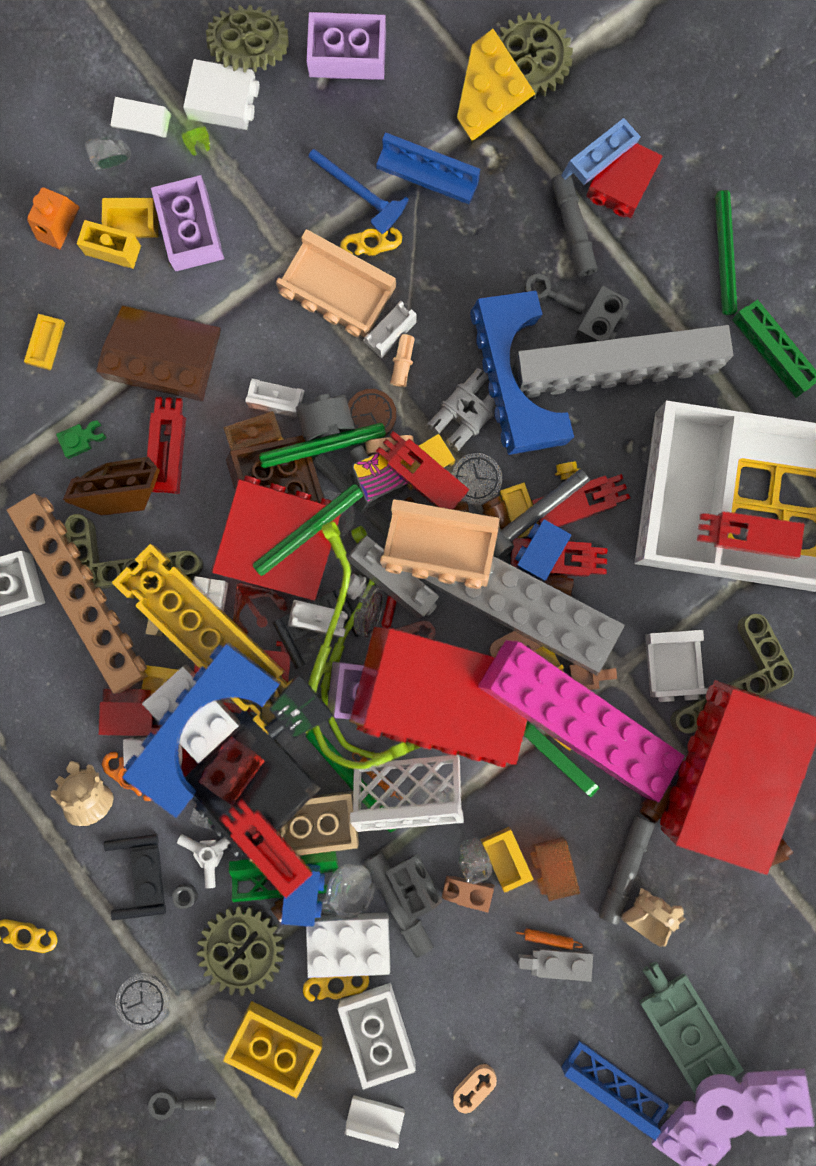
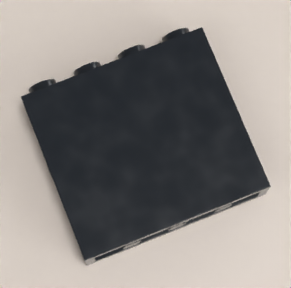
[185,710,321,859]

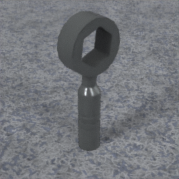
[525,274,586,313]
[148,1089,217,1120]

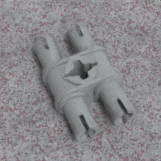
[426,368,496,452]

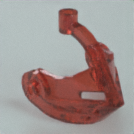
[233,583,288,635]

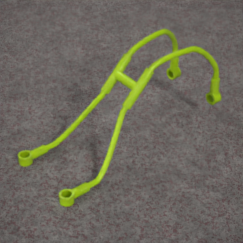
[308,521,421,769]

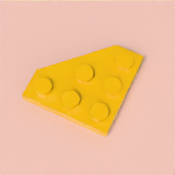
[457,29,535,141]

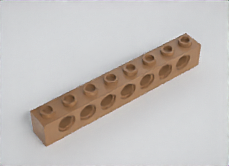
[7,493,148,693]

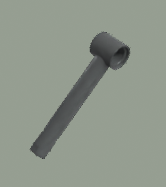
[493,468,590,560]

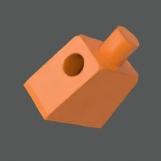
[27,187,80,250]

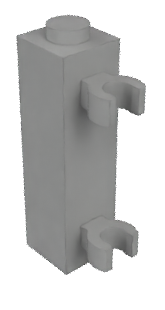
[346,536,439,618]

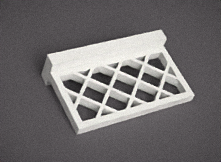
[350,755,463,832]

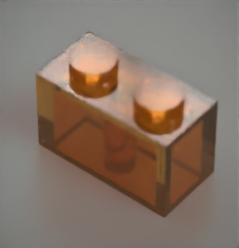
[223,411,284,451]
[530,837,580,901]

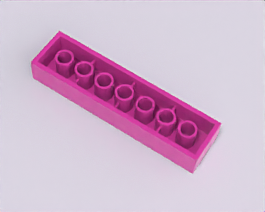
[478,640,685,802]

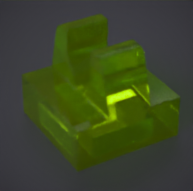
[181,125,210,155]

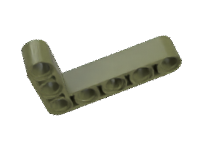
[65,514,203,590]
[670,614,794,733]

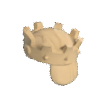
[51,761,114,826]
[621,888,686,947]

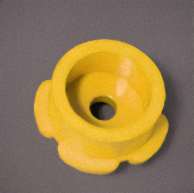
[555,461,579,480]

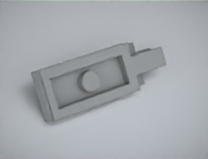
[518,948,593,982]

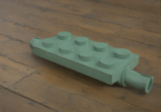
[639,962,744,1096]

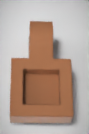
[569,665,617,690]

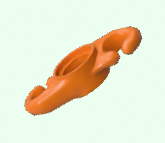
[102,752,151,801]

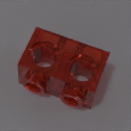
[199,737,264,806]

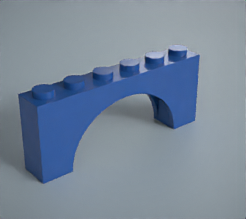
[470,291,574,455]
[122,642,280,818]

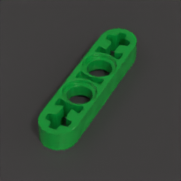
[523,721,599,798]

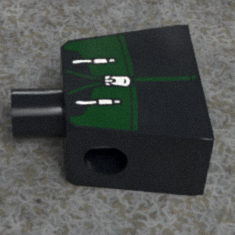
[264,673,333,739]

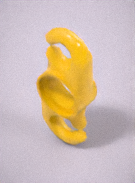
[340,227,402,256]
[0,919,57,953]
[302,975,369,1002]

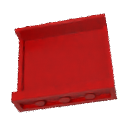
[211,475,341,601]

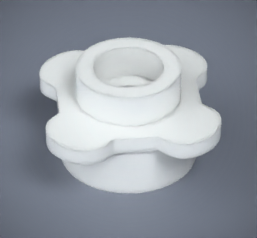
[347,574,367,600]

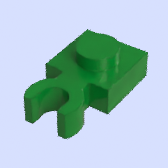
[56,421,107,459]

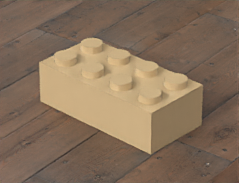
[250,791,359,861]

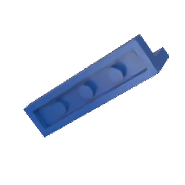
[376,132,480,205]
[561,1040,669,1141]

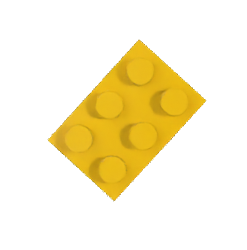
[223,1001,323,1098]

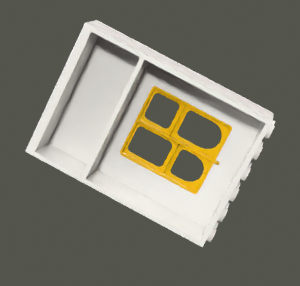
[634,401,816,592]

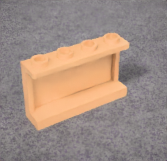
[276,229,396,337]
[380,499,499,589]

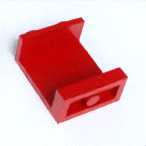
[586,143,663,219]

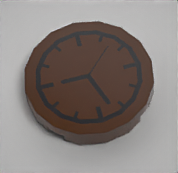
[348,389,396,439]

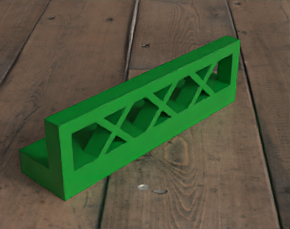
[732,299,816,398]
[229,851,340,902]

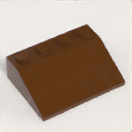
[96,306,221,402]
[226,435,324,502]

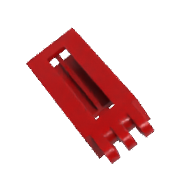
[147,396,186,494]
[376,431,470,510]
[532,474,631,527]
[697,511,805,559]
[510,538,608,577]
[99,702,162,736]
[220,799,312,898]

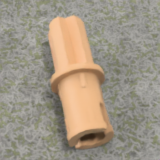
[390,334,414,387]

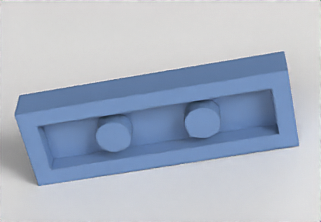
[561,118,641,185]

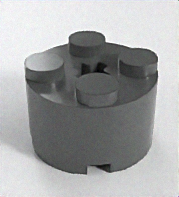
[295,394,355,442]

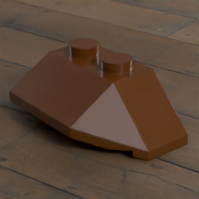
[63,457,160,516]

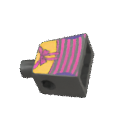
[346,446,408,512]

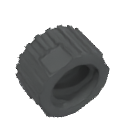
[172,883,198,909]

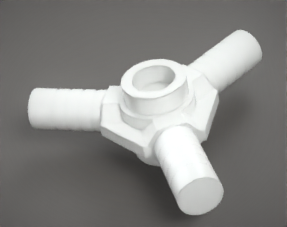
[177,834,229,888]

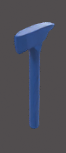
[308,149,409,234]

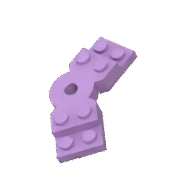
[652,1069,814,1166]

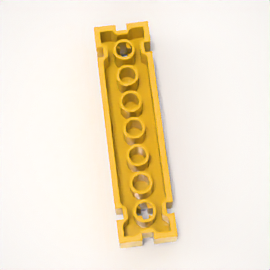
[112,544,293,734]

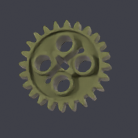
[206,5,289,73]
[498,13,573,99]
[197,905,285,996]

